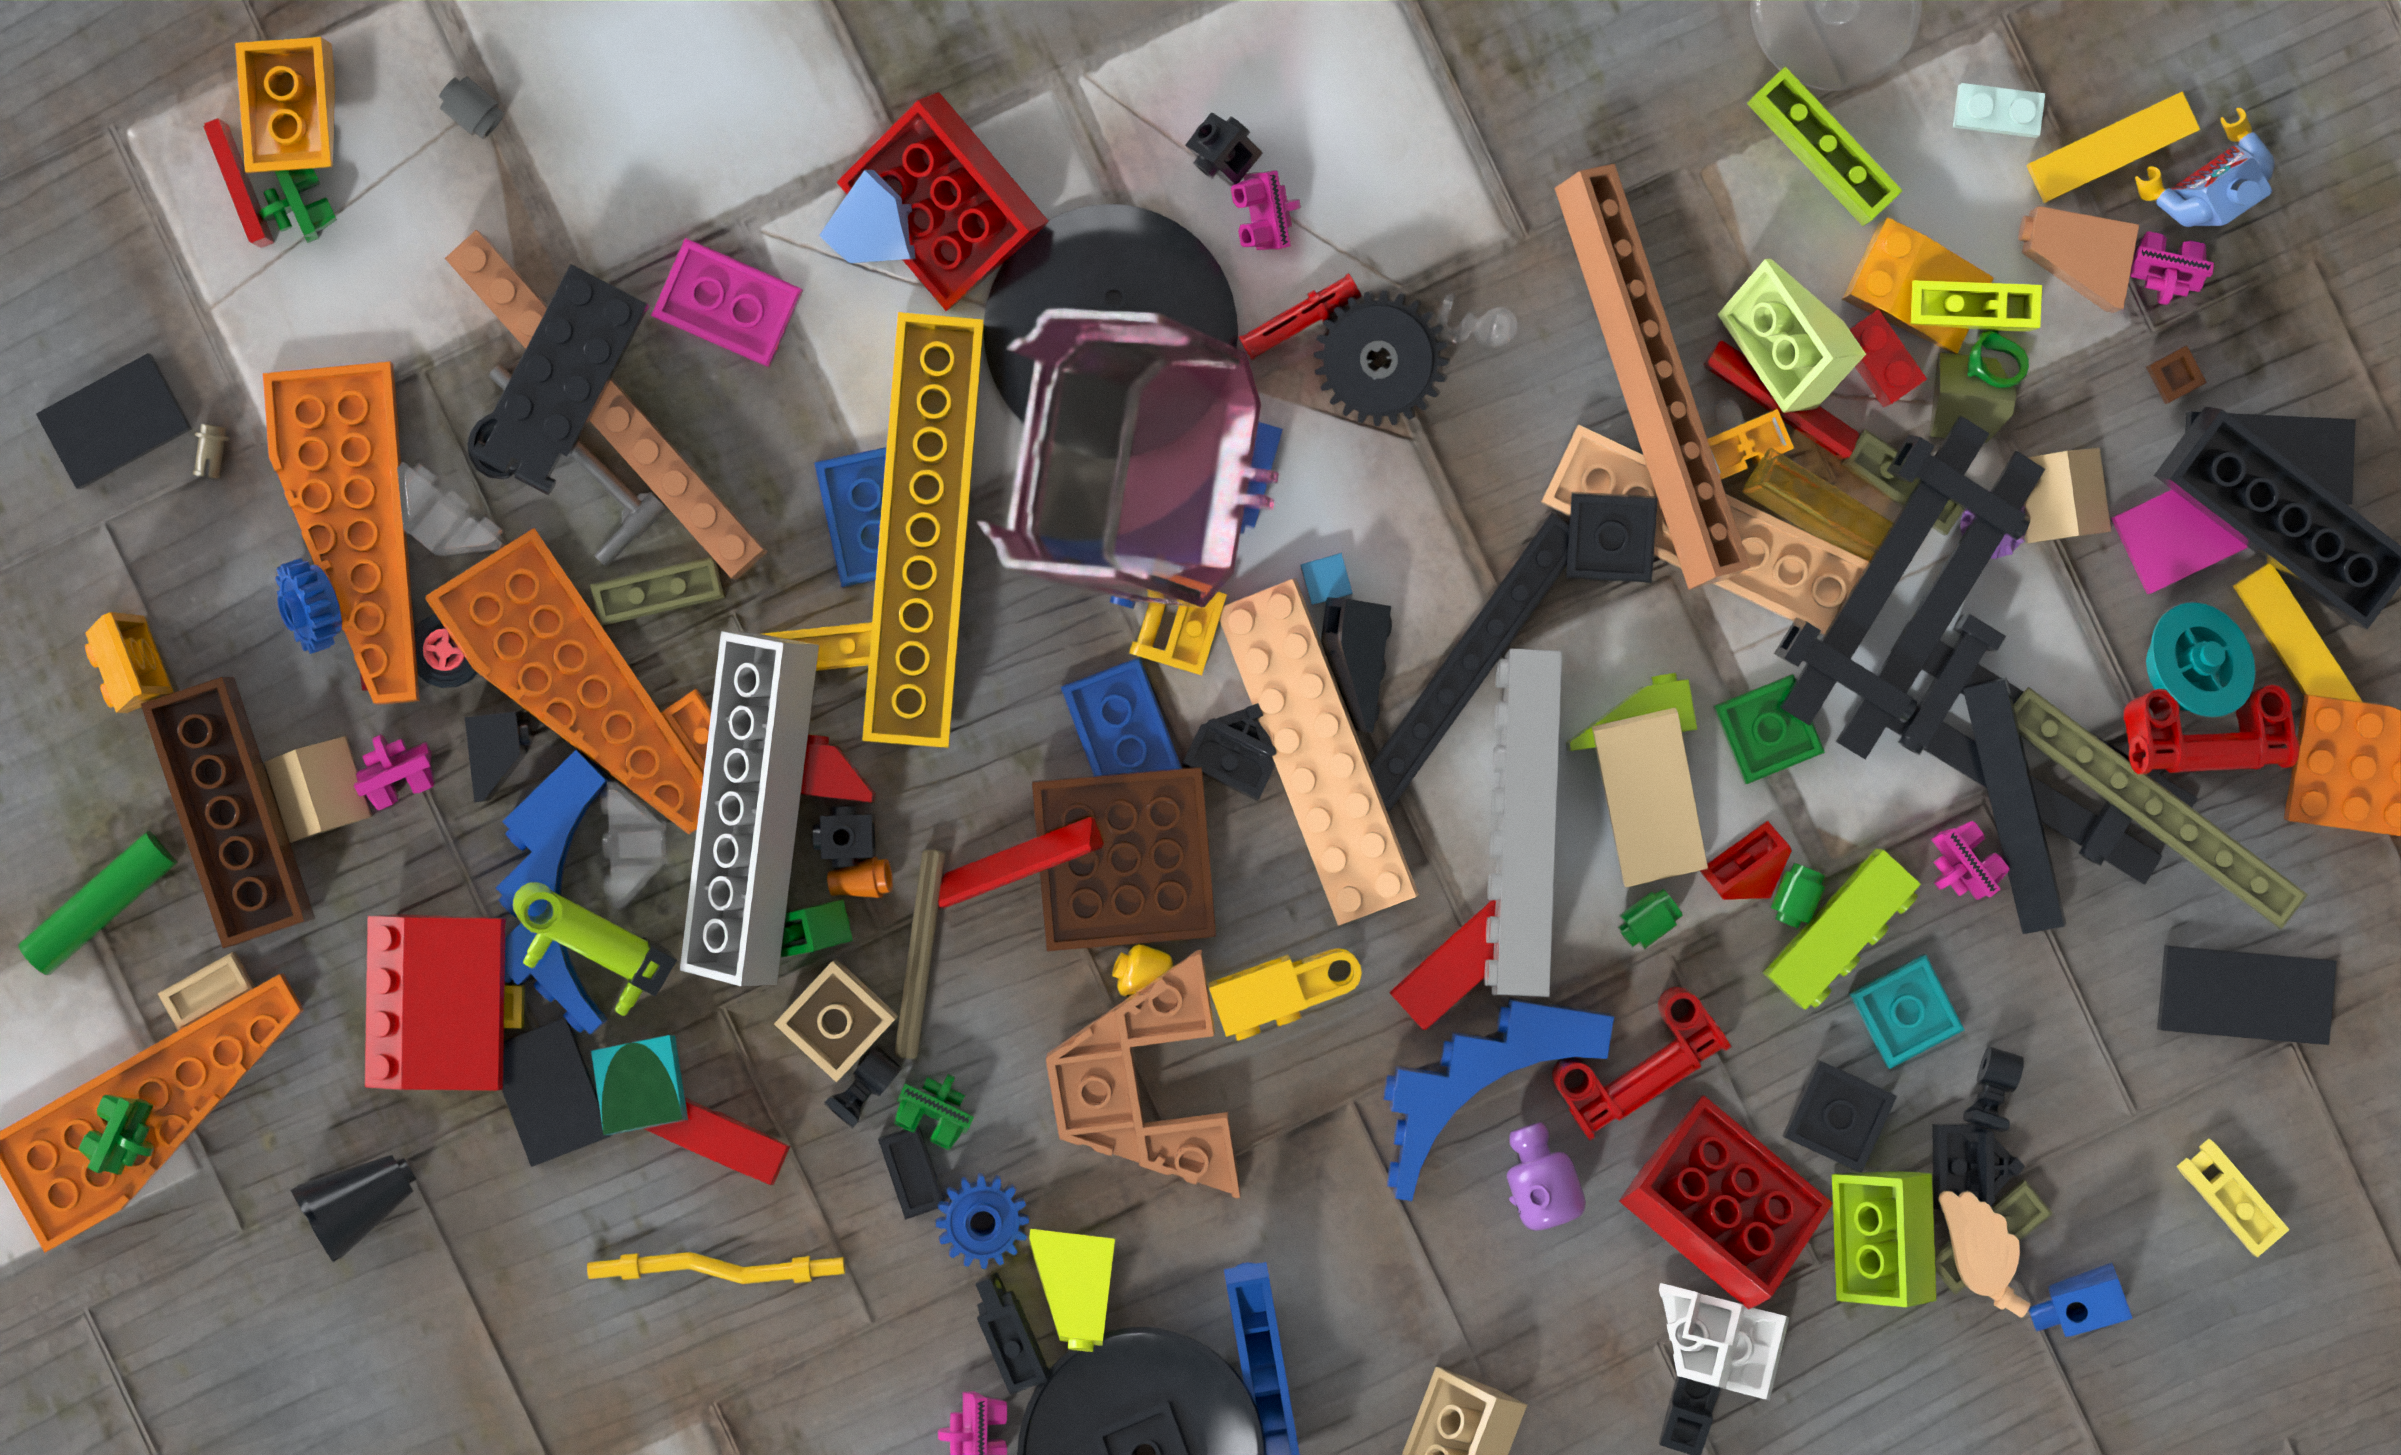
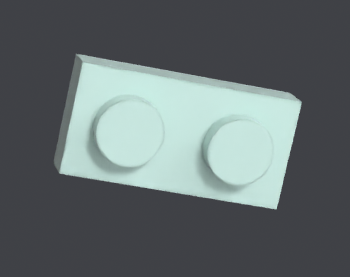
[1953,83,2045,138]

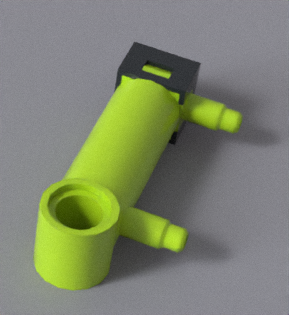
[513,882,677,1016]

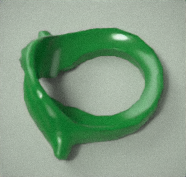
[1967,330,2029,388]

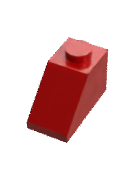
[801,734,876,802]

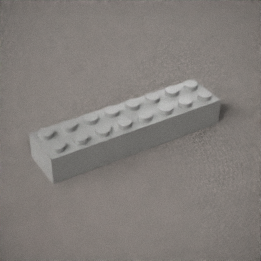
[680,631,819,986]
[1484,649,1562,997]

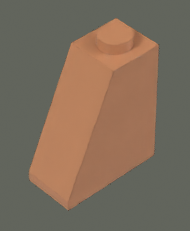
[2018,206,2139,313]

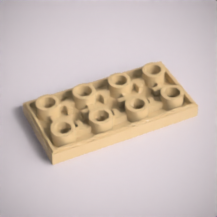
[1592,708,1708,888]

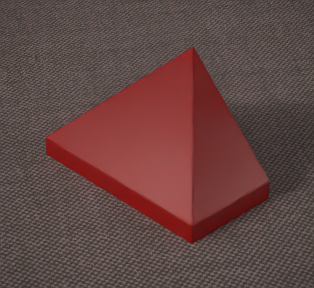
[1700,821,1792,900]

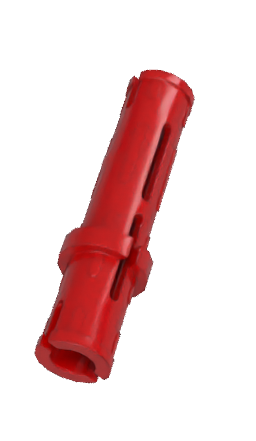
[1238,273,1362,361]

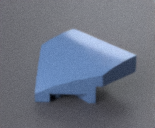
[819,170,915,263]

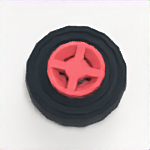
[414,614,478,688]

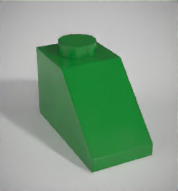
[780,899,853,958]

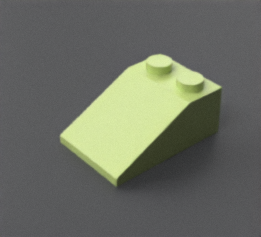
[1717,259,1866,413]

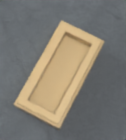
[158,951,255,1031]

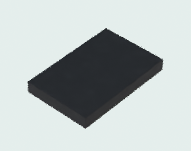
[36,353,192,489]
[502,1018,612,1167]

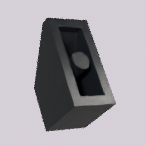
[465,712,533,802]

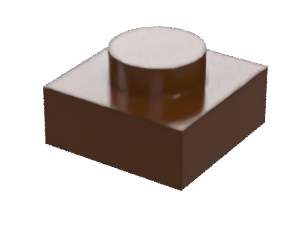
[2146,345,2207,404]

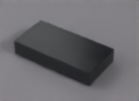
[878,1124,945,1220]

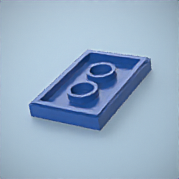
[814,447,887,588]
[1061,657,1182,776]

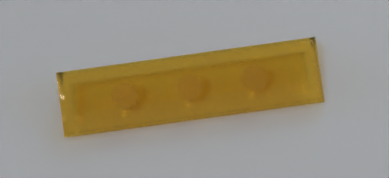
[1742,448,1893,562]

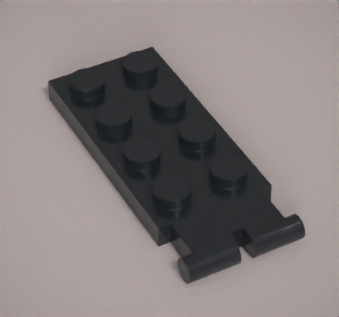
[472,264,649,496]

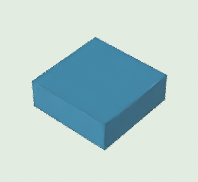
[1300,553,1353,606]

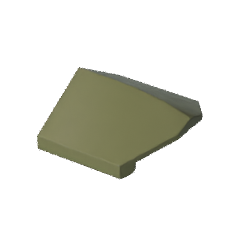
[1929,352,2016,443]

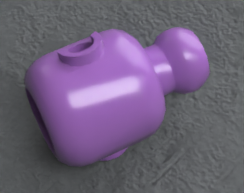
[1507,1122,1586,1231]

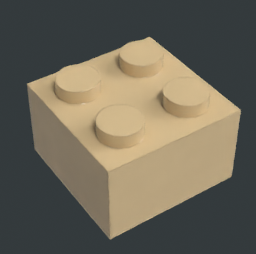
[774,958,898,1082]

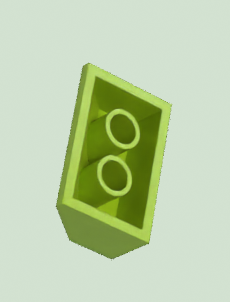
[1832,1171,1937,1307]

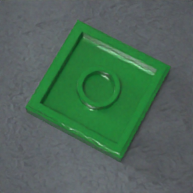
[1713,674,1825,784]

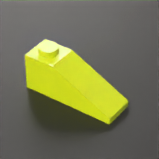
[1910,280,2042,332]

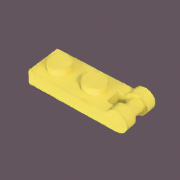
[2176,1139,2290,1257]

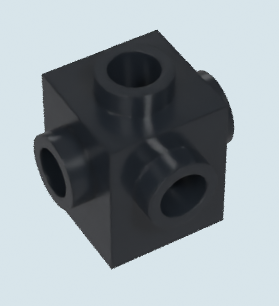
[1185,112,1263,185]
[813,806,876,867]

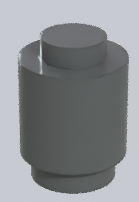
[439,76,505,139]

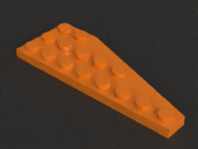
[263,361,420,705]
[425,528,703,835]
[2284,694,2401,836]
[0,973,304,1253]

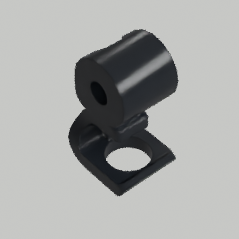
[824,1046,902,1129]
[1963,1046,2024,1132]

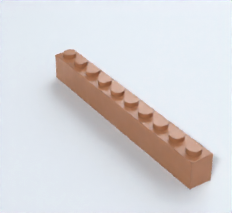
[1555,164,1750,590]
[445,230,768,580]

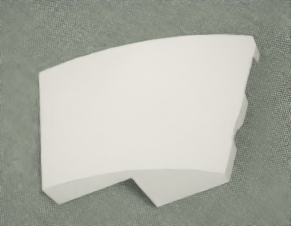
[1659,1283,1789,1401]

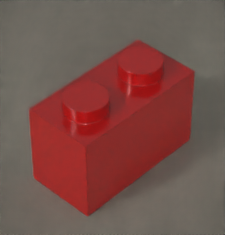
[1849,309,1927,408]

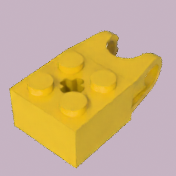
[1208,948,1362,1041]

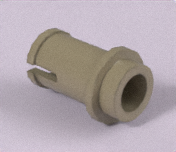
[193,424,230,479]

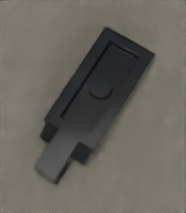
[975,1272,1052,1395]

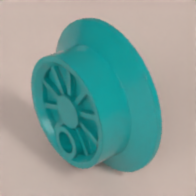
[2146,602,2255,717]

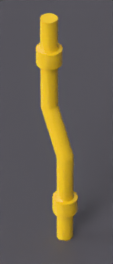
[587,1252,846,1284]

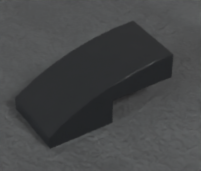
[1659,1376,1720,1455]

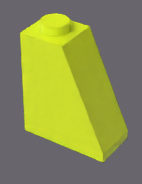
[1029,1229,1115,1352]

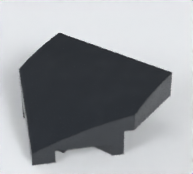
[1182,703,1277,801]
[1932,1123,2025,1211]

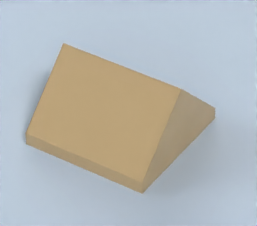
[2023,448,2111,544]
[264,736,373,843]

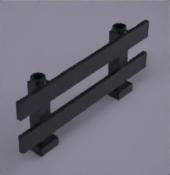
[1774,416,2045,760]
[1855,614,2198,885]

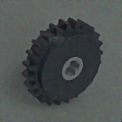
[1314,289,1450,426]

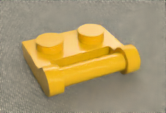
[1129,572,1227,676]

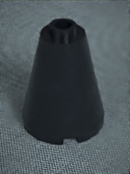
[291,1155,417,1262]

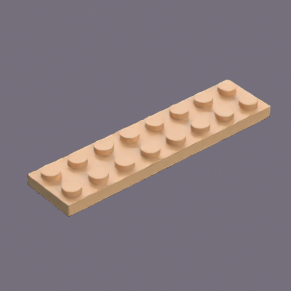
[1541,425,1869,636]
[1219,578,1419,926]

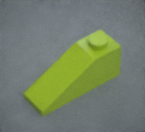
[1566,672,1697,751]

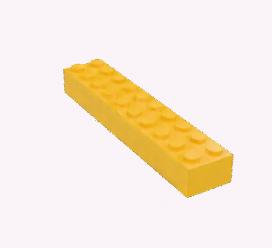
[862,312,984,748]

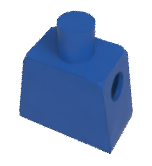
[2028,1263,2133,1337]

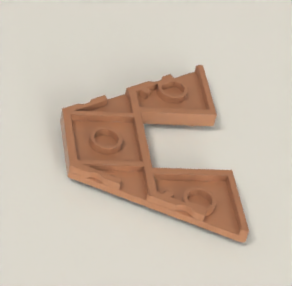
[1046,950,1241,1198]

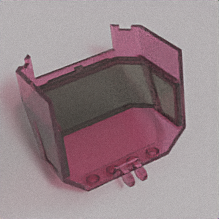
[977,308,1279,608]

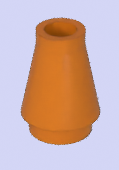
[827,856,893,898]

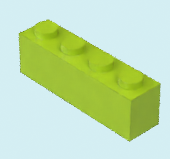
[1747,66,1903,226]
[1762,848,1921,1010]

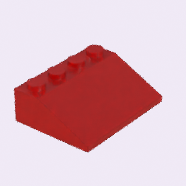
[836,92,1049,311]
[365,914,506,1091]
[1619,1095,1833,1310]

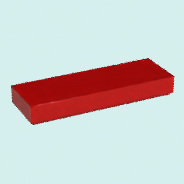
[203,118,275,248]

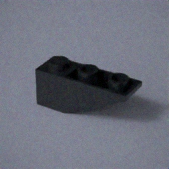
[1321,597,1392,733]

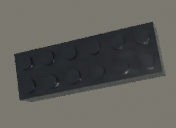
[2154,406,2401,630]

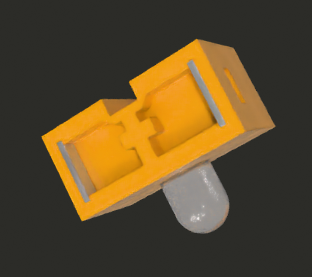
[1707,400,1794,480]

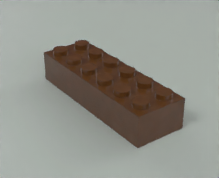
[141,677,315,948]

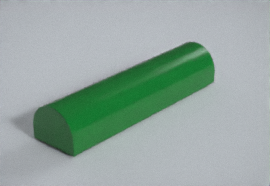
[18,831,178,975]

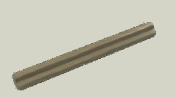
[895,849,945,1059]

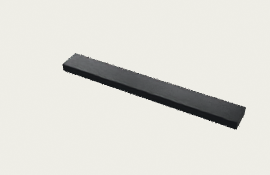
[1369,512,1569,812]

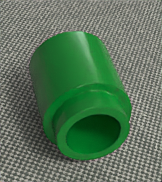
[1770,863,1825,929]
[1617,888,1683,949]

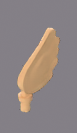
[1938,1191,2030,1318]

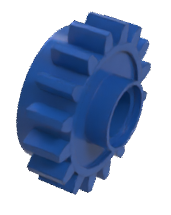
[275,558,342,654]
[935,1173,1029,1269]

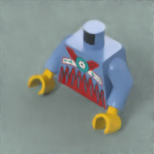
[2135,108,2275,227]

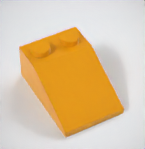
[235,37,335,173]
[1842,217,1994,354]
[85,612,174,713]

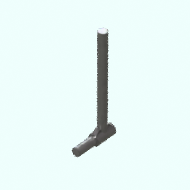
[489,364,668,567]

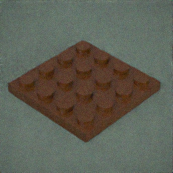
[1032,766,1216,951]

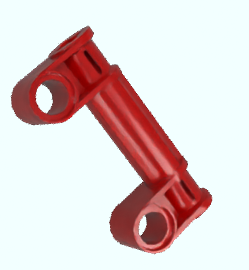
[2124,685,2299,774]
[1552,987,1731,1141]

